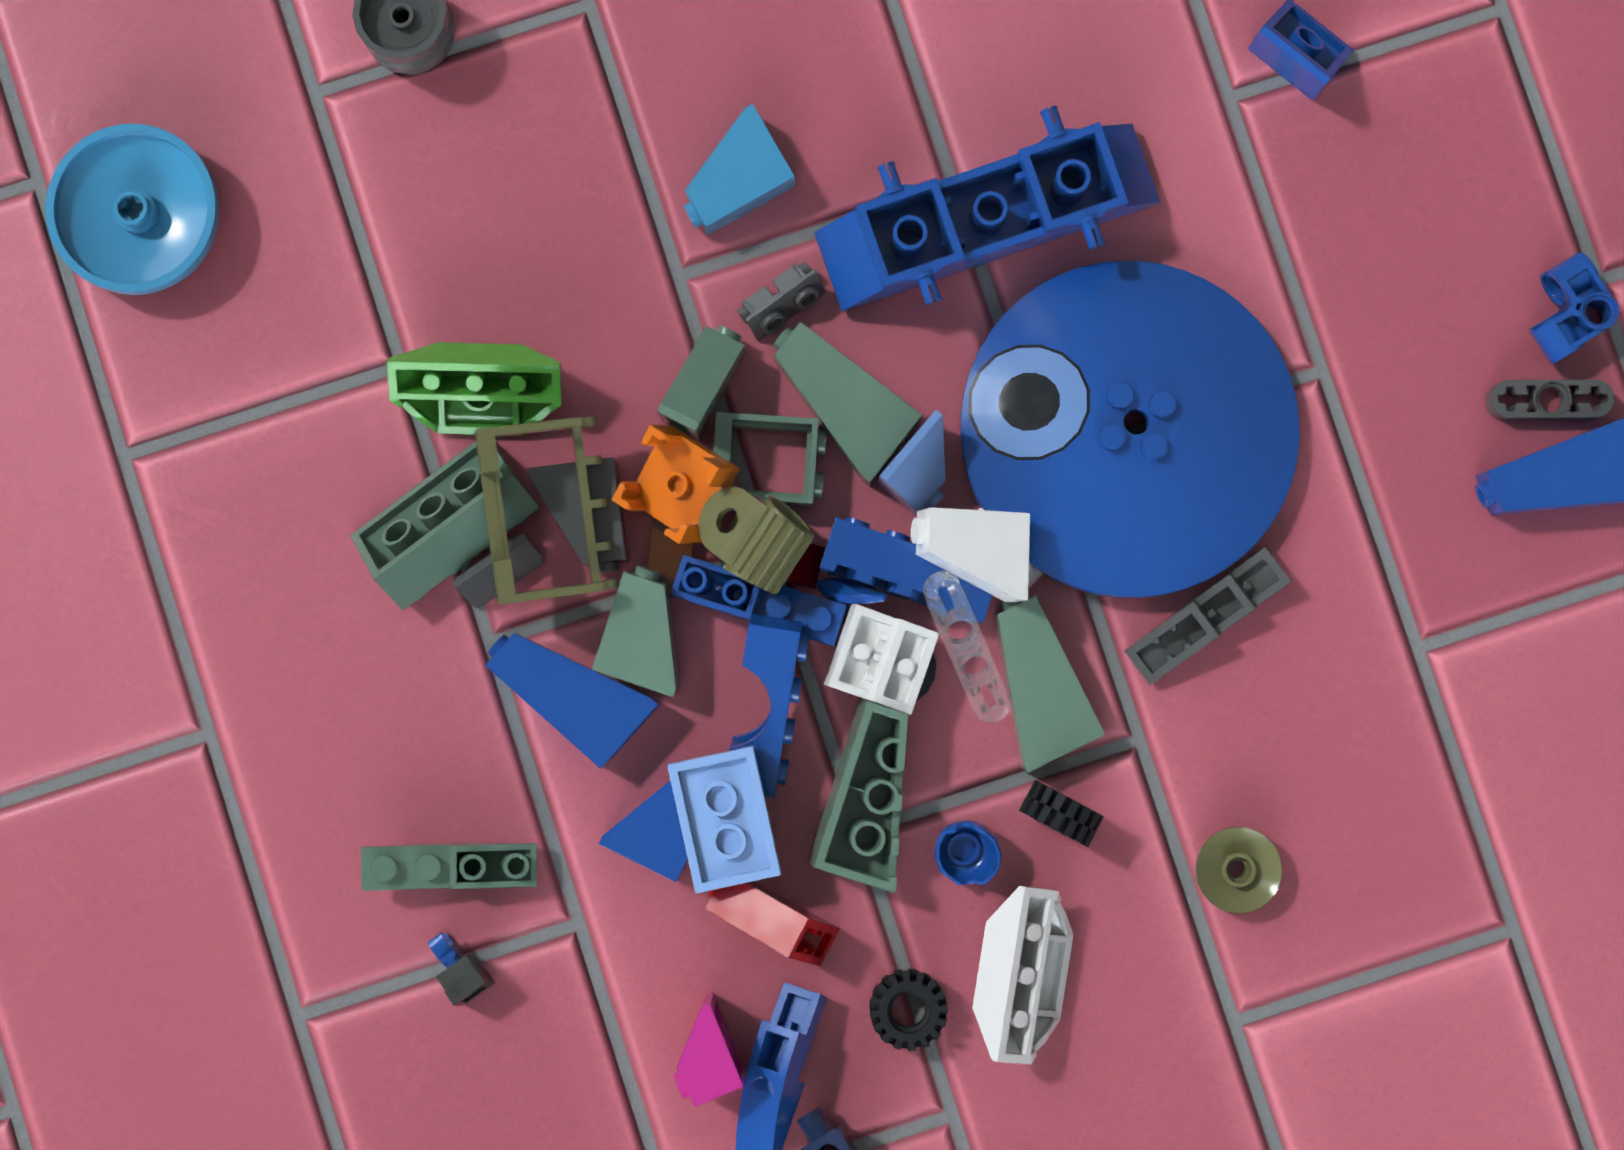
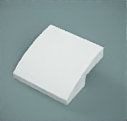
[823,604,939,715]

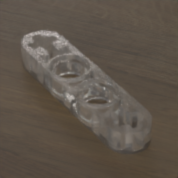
[923,571,1011,723]

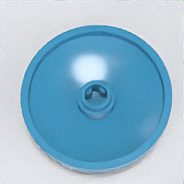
[45,124,220,295]

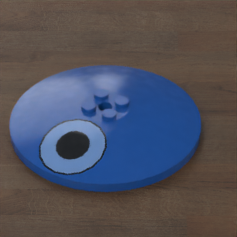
[960,261,1300,598]

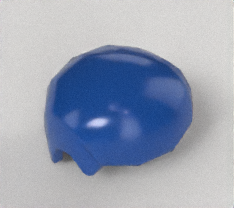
[934,820,1002,886]

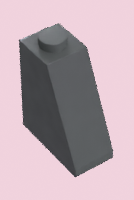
[528,457,629,573]

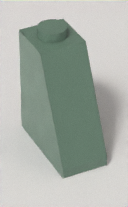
[657,325,746,441]
[592,565,680,697]

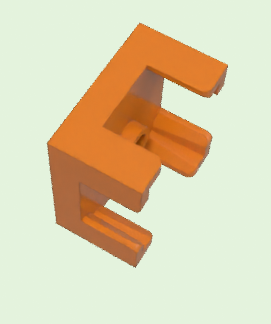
[611,425,740,544]

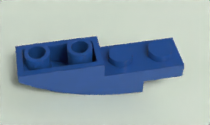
[670,555,849,647]
[736,982,827,1150]

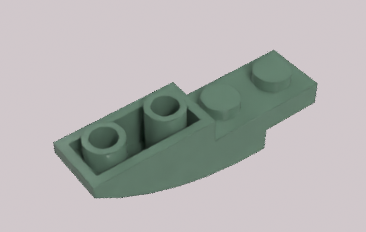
[361,843,537,891]

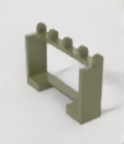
[475,416,618,605]

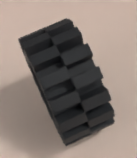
[1019,780,1104,847]
[869,968,948,1051]

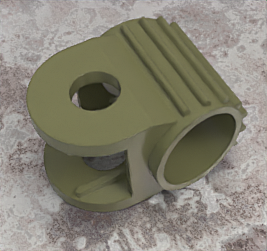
[698,487,815,594]

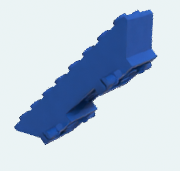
[814,105,1160,313]

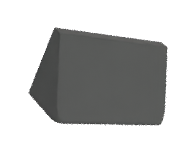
[452,533,544,608]

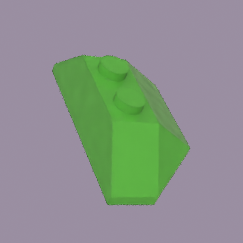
[387,342,562,436]

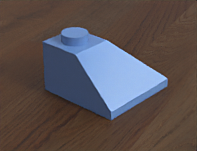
[877,410,945,516]

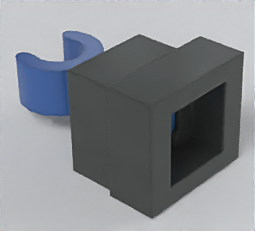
[427,932,495,1006]

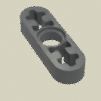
[1485,380,1615,421]

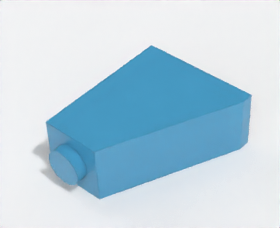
[683,104,795,235]

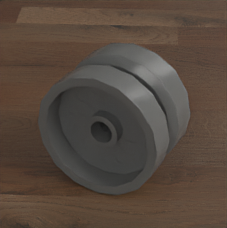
[352,0,456,75]

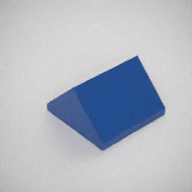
[1248,0,1354,101]

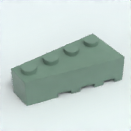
[808,699,908,893]

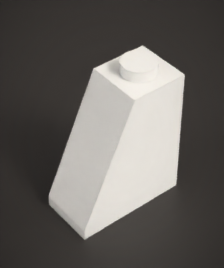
[911,507,1030,602]

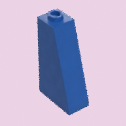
[1475,418,1624,515]
[485,633,661,769]

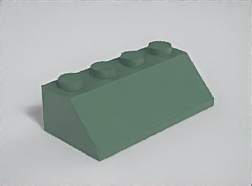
[350,441,540,611]

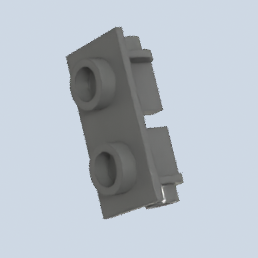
[737,262,826,341]

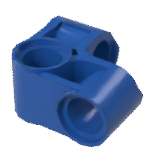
[1529,252,1619,365]

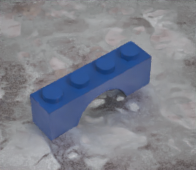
[729,614,809,798]

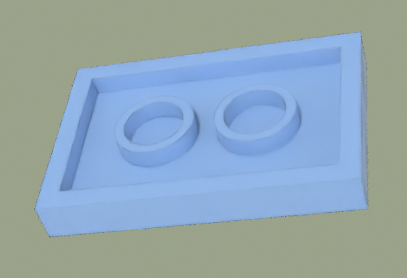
[667,745,782,893]

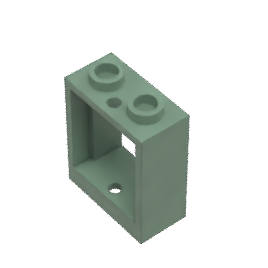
[713,412,827,508]

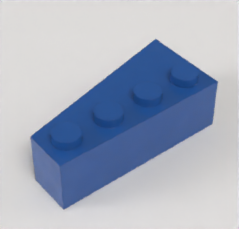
[820,517,992,624]

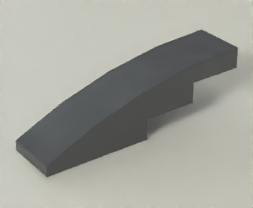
[1125,545,1292,685]

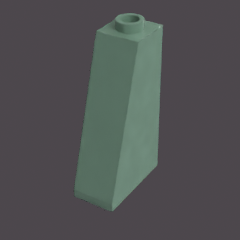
[773,322,922,486]
[994,596,1105,773]

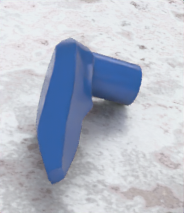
[816,578,887,604]

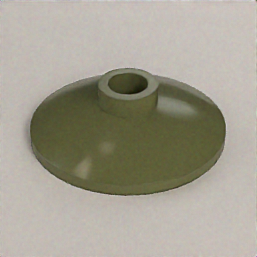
[1195,827,1282,914]

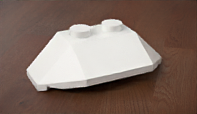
[972,886,1074,1064]

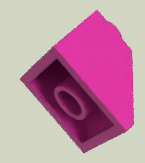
[674,993,746,1107]

